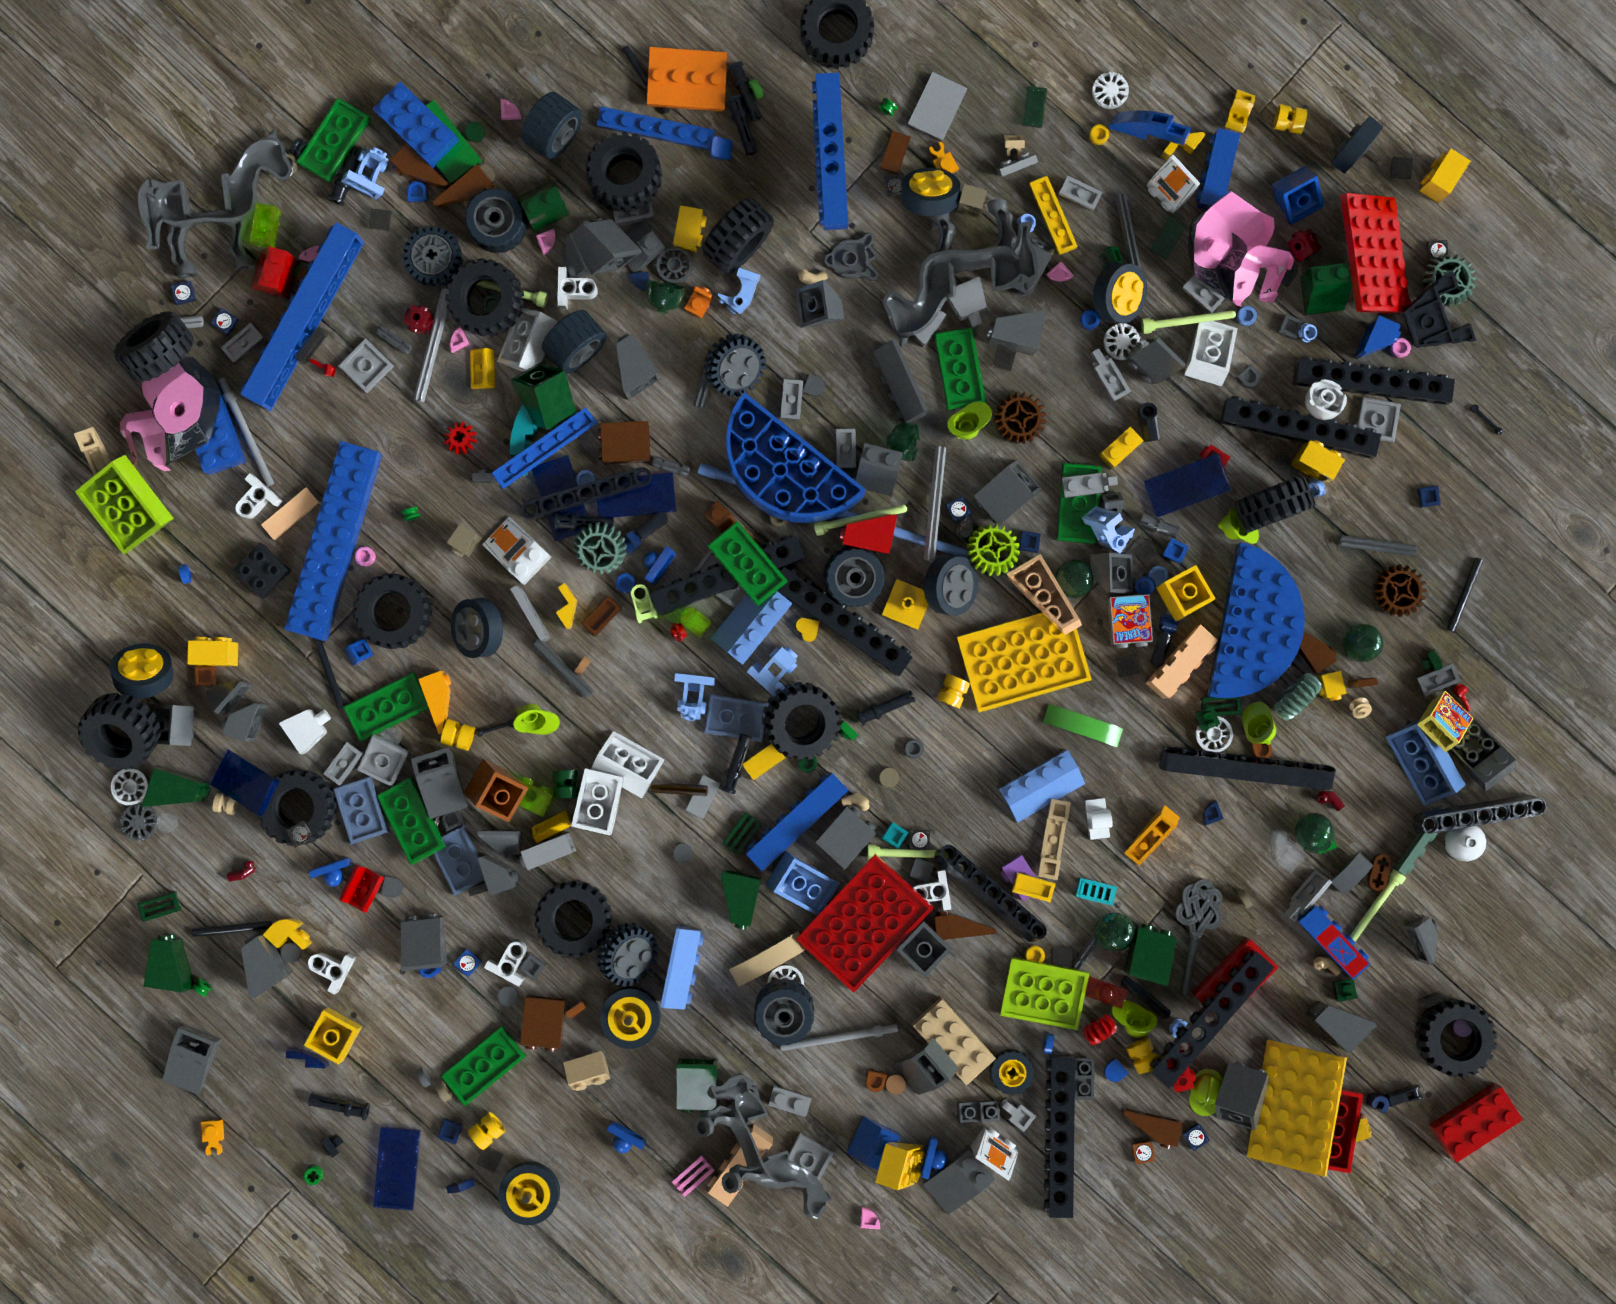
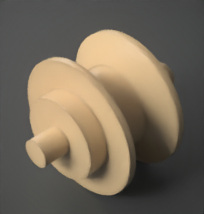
[1349,697,1372,719]

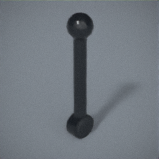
[1470,404,1503,435]
[476,719,514,737]

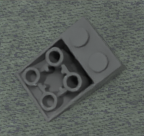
[1450,719,1516,792]
[411,747,468,819]
[162,1025,222,1095]
[893,1038,959,1095]

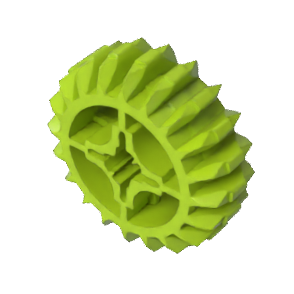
[967,524,1020,576]

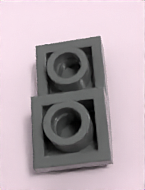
[1330,852,1373,895]
[1075,1058,1095,1100]
[957,1100,1000,1123]

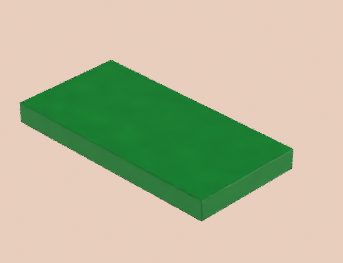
[296,98,371,183]
[426,100,482,185]
[934,327,986,411]
[1056,463,1102,544]
[707,521,788,607]
[343,672,429,742]
[376,777,446,865]
[440,1025,527,1107]

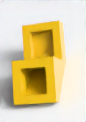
[1225,89,1255,133]
[1161,132,1206,161]
[556,583,577,629]

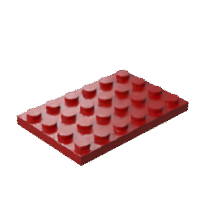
[1340,193,1411,314]
[796,853,934,993]

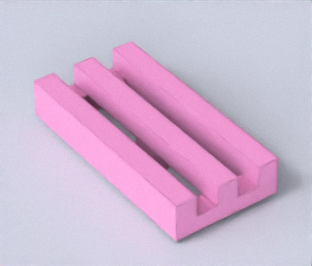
[672,1155,715,1197]

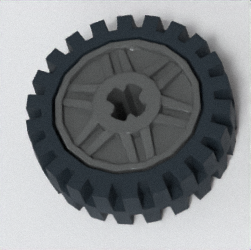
[403,226,463,286]

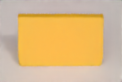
[470,348,495,389]
[1356,1114,1372,1142]

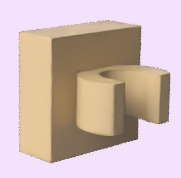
[1004,135,1025,156]

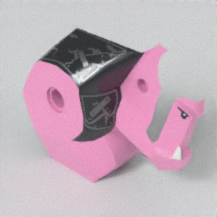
[1188,190,1294,307]
[120,357,221,471]

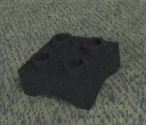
[232,543,291,599]

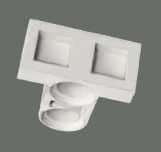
[558,267,598,310]
[235,473,283,519]
[1085,798,1112,840]
[912,869,951,911]
[484,940,527,986]
[308,952,356,994]

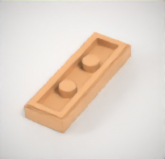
[261,487,320,540]

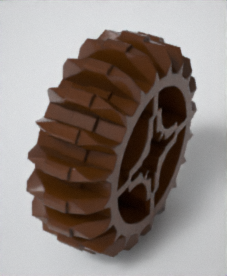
[994,392,1047,444]
[1372,564,1427,617]

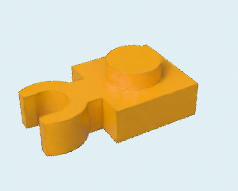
[929,141,959,173]
[201,1119,224,1156]

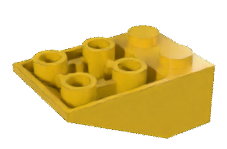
[875,1142,925,1190]

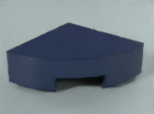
[629,272,651,292]
[1203,800,1224,826]
[446,1179,475,1194]

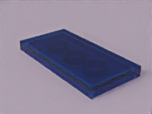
[1144,453,1232,517]
[532,455,590,542]
[595,473,677,518]
[210,750,280,816]
[373,1127,421,1211]

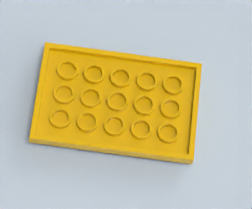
[956,613,1092,713]
[1247,1039,1347,1177]

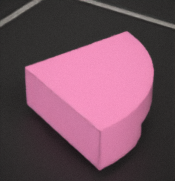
[501,99,522,120]
[536,228,556,255]
[299,246,319,263]
[1046,261,1074,282]
[450,326,470,353]
[860,1207,880,1229]

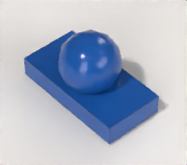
[644,546,677,586]
[309,858,352,887]
[607,1121,646,1154]
[920,1135,948,1179]

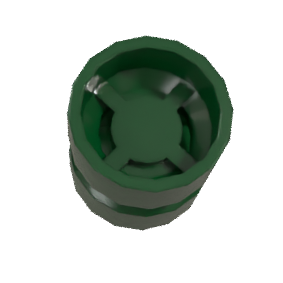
[552,770,579,799]

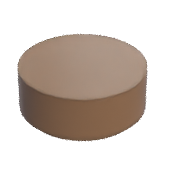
[574,656,591,675]
[886,1074,906,1094]

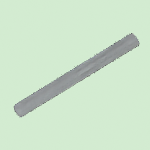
[414,288,449,402]
[924,446,946,561]

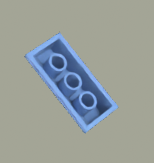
[710,591,792,665]
[1386,719,1466,806]
[998,750,1085,823]
[660,925,704,1009]

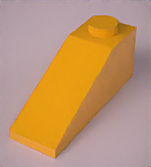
[419,671,452,734]
[1124,805,1180,866]

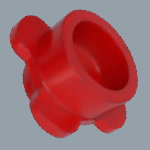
[670,622,687,642]

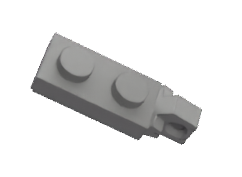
[1091,348,1131,402]
[1062,473,1118,498]
[1285,870,1332,922]

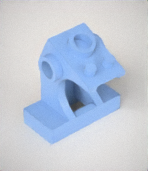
[341,147,388,200]
[718,268,761,314]
[1082,506,1135,553]
[747,647,797,697]
[674,673,715,721]

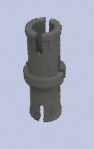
[1139,513,1180,539]

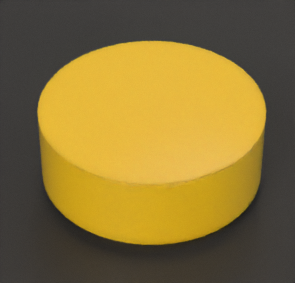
[1089,124,1109,145]
[1025,945,1045,962]

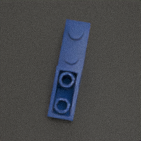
[1109,110,1191,145]

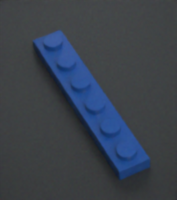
[597,106,715,151]
[491,407,597,490]

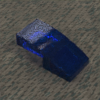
[286,1048,329,1069]

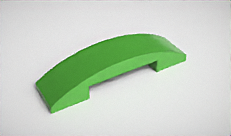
[1042,704,1123,747]

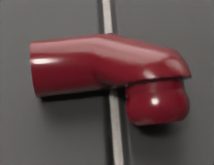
[1316,791,1345,811]
[227,861,256,882]

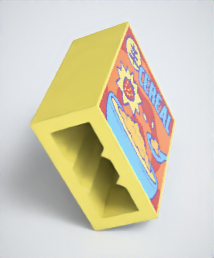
[1417,691,1473,752]

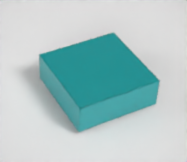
[882,822,909,849]

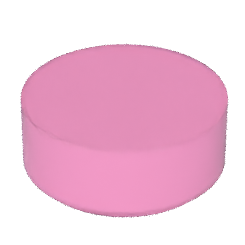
[1390,338,1411,359]
[355,547,376,567]

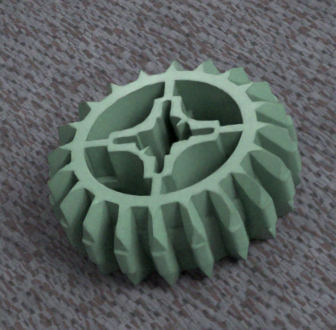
[1422,254,1476,307]
[573,521,627,575]
[1274,673,1322,720]

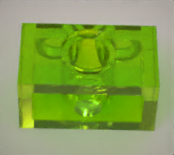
[249,203,281,248]
[680,606,712,638]
[517,776,553,816]

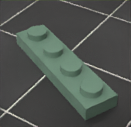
[1394,806,1445,875]

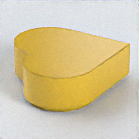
[796,618,820,642]

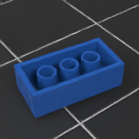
[373,81,459,168]
[196,388,246,475]

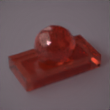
[1085,976,1128,1009]

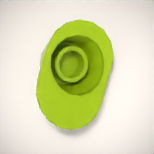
[948,402,992,440]
[1218,508,1259,544]
[1242,702,1276,745]
[513,703,560,735]
[1112,1000,1157,1038]
[1189,1069,1223,1116]

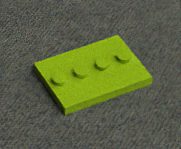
[1000,957,1089,1030]

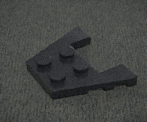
[1402,270,1476,348]

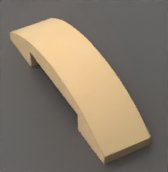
[74,427,111,475]
[1038,799,1071,880]
[729,931,806,987]

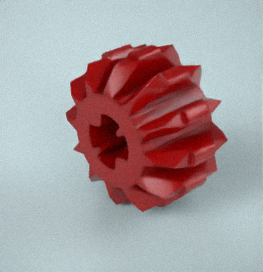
[444,421,477,455]
[1082,1015,1118,1045]

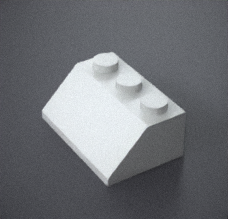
[497,308,558,372]
[591,731,665,798]

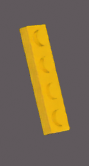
[1029,176,1078,256]

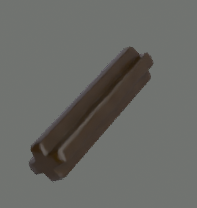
[650,782,708,796]

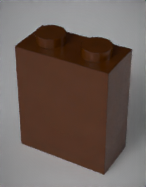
[598,421,651,465]
[520,995,567,1052]

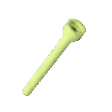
[476,280,548,308]
[1141,310,1236,334]
[814,505,907,536]
[867,844,949,860]
[1350,869,1406,942]

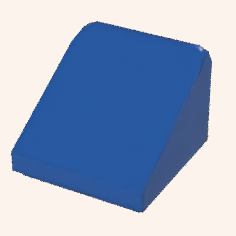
[711,136,733,161]
[344,638,374,666]

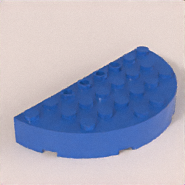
[812,72,848,230]
[726,392,866,523]
[1206,542,1305,698]

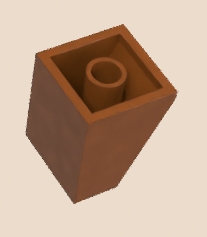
[464,758,528,822]

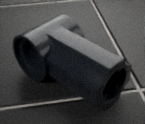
[1137,402,1161,442]

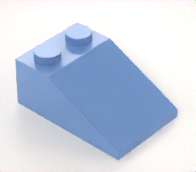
[766,851,840,915]

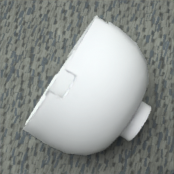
[1305,379,1347,420]
[1444,826,1486,862]

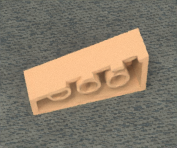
[1007,554,1082,635]
[1145,625,1218,699]
[707,1124,773,1207]

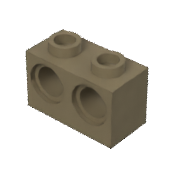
[957,184,989,218]
[447,523,482,557]

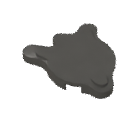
[824,232,879,282]

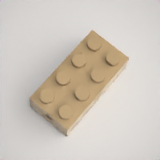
[912,997,996,1086]

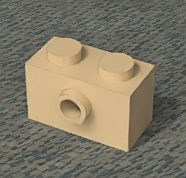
[563,1051,610,1091]

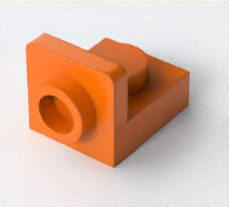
[684,286,713,319]

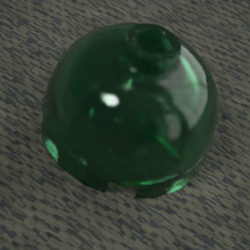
[646,281,686,314]
[887,422,920,461]
[1055,559,1094,598]
[1342,624,1384,662]
[1295,813,1335,853]
[1095,912,1135,952]

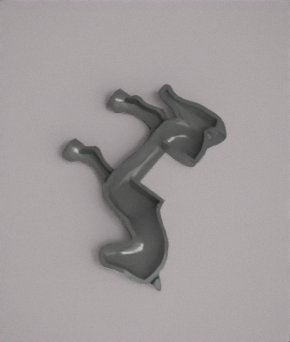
[137,129,293,278]
[883,199,1039,347]
[694,1075,832,1219]

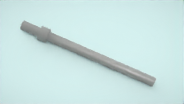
[218,378,274,487]
[780,1024,898,1051]

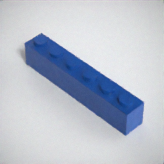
[746,773,849,871]

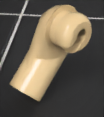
[798,269,828,285]
[841,793,869,811]
[1313,956,1342,976]

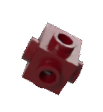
[1287,229,1322,262]
[404,305,434,335]

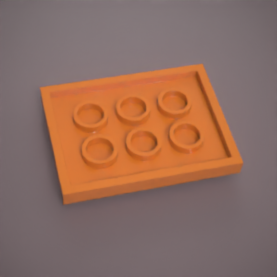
[647,47,727,112]

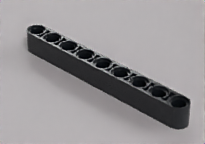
[1159,746,1336,790]

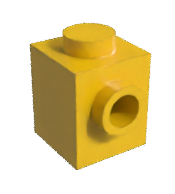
[1317,671,1347,701]

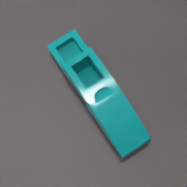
[510,404,538,476]

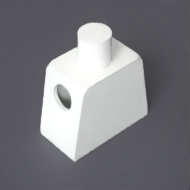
[279,709,331,754]

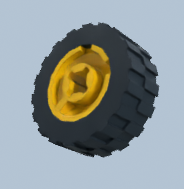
[990,1049,1034,1095]

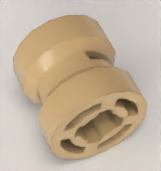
[213,792,238,815]

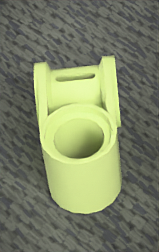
[631,585,658,623]

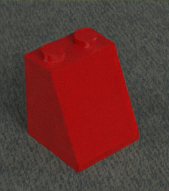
[250,246,299,299]
[839,514,897,554]

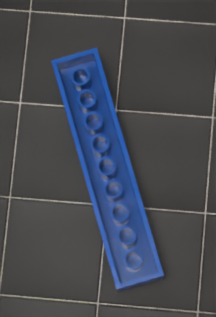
[241,222,364,411]
[284,441,382,641]

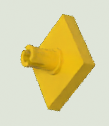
[882,579,928,630]

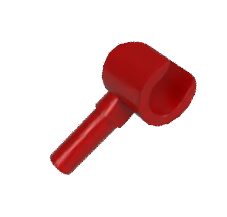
[310,358,336,377]
[1453,684,1471,712]

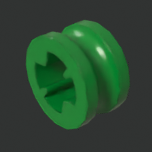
[878,98,898,117]
[401,507,421,521]
[192,978,213,997]
[304,1165,324,1185]

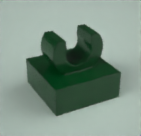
[1099,246,1123,268]
[1421,648,1444,671]
[1194,706,1220,731]
[1333,978,1358,1002]

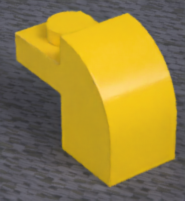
[263,918,312,950]

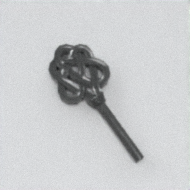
[1174,879,1223,995]

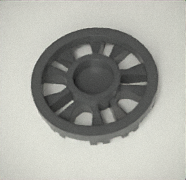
[656,247,693,284]
[120,804,158,841]

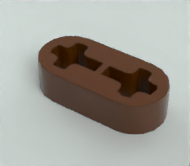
[1367,854,1392,891]

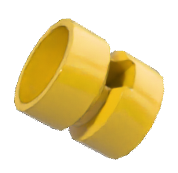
[1273,104,1307,134]
[936,674,970,709]
[440,719,475,751]
[1126,1038,1158,1074]
[468,1112,506,1150]

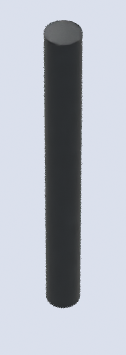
[622,45,670,114]
[1447,558,1483,633]
[313,638,345,708]
[192,921,272,937]

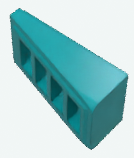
[1074,877,1117,906]

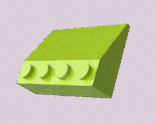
[75,455,174,555]

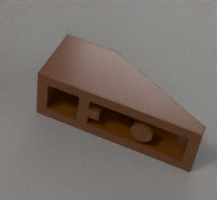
[390,144,450,190]
[433,164,495,208]
[704,501,761,545]
[1298,632,1337,674]
[934,910,996,940]
[1121,1107,1182,1149]

